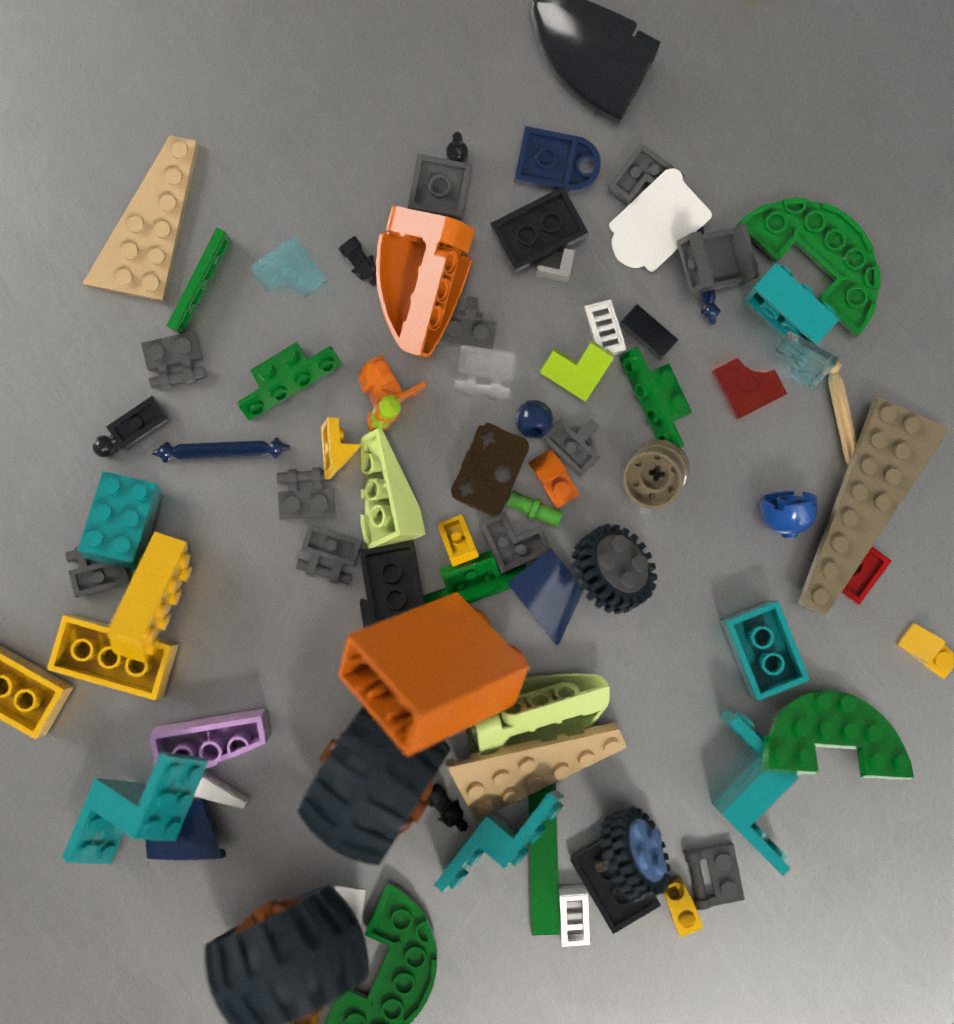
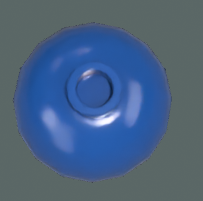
[760,491,818,538]

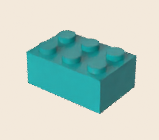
[743,263,840,353]
[77,471,163,570]
[720,600,810,701]

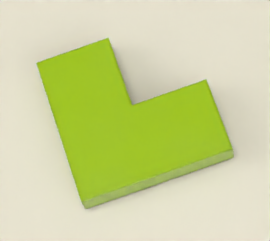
[539,340,616,402]

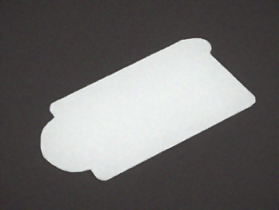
[609,168,712,272]

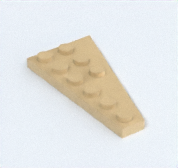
[82,135,198,302]
[444,722,627,821]

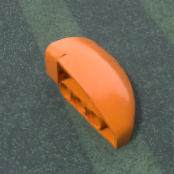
[376,206,475,357]

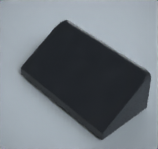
[619,304,678,360]

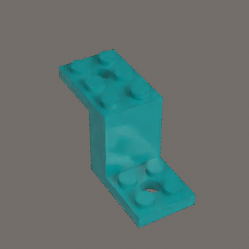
[712,710,799,876]
[62,752,208,865]

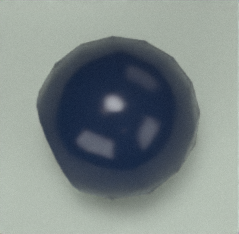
[515,400,553,438]

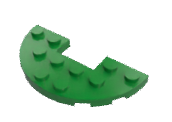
[736,198,881,338]
[762,690,914,780]
[325,881,437,1024]

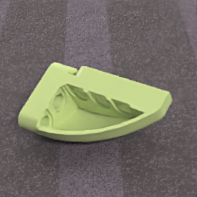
[465,673,610,756]

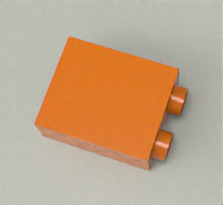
[338,592,529,757]

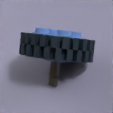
[595,807,670,902]

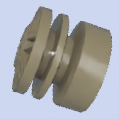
[623,439,690,508]

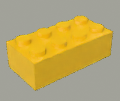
[107,531,192,663]
[47,614,179,701]
[0,645,74,739]

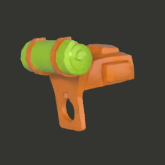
[358,354,427,432]

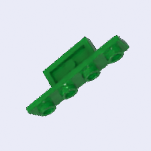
[237,342,342,420]
[619,347,692,448]
[424,550,527,604]

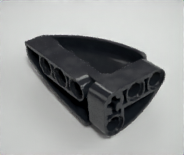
[530,0,661,122]

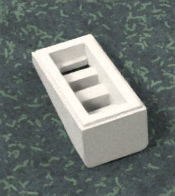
[584,299,627,355]
[194,771,250,809]
[559,883,590,947]

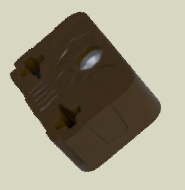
[451,422,529,516]

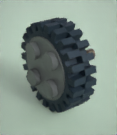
[571,524,657,614]

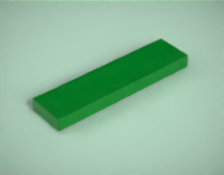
[166,227,230,334]

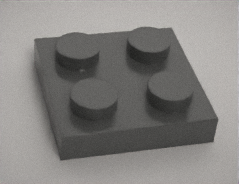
[408,154,472,220]

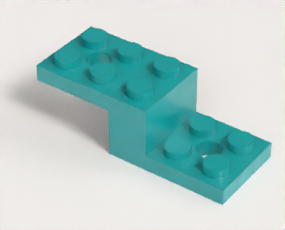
[434,790,565,892]

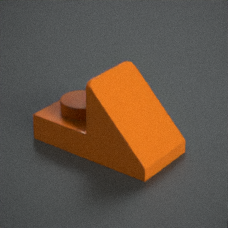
[528,449,580,509]

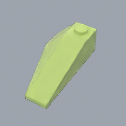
[361,428,426,549]

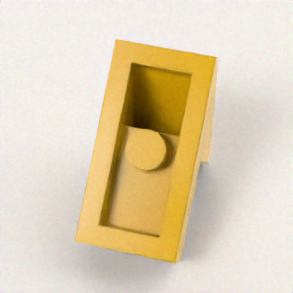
[321,417,361,479]
[437,514,479,566]
[897,623,954,680]

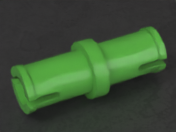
[506,490,564,528]

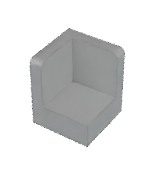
[536,248,575,283]

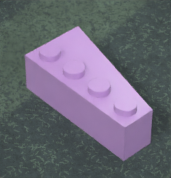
[149,708,271,768]

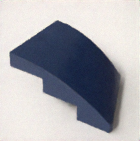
[507,548,583,646]
[145,798,226,860]

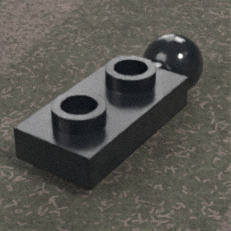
[92,396,170,457]

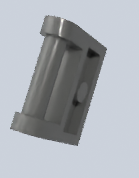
[684,842,745,910]

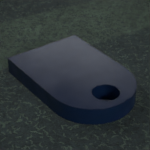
[514,126,601,193]

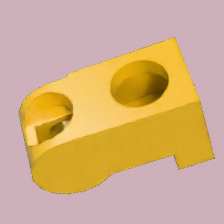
[663,877,704,938]

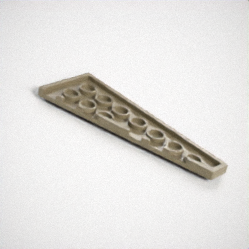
[797,397,949,615]

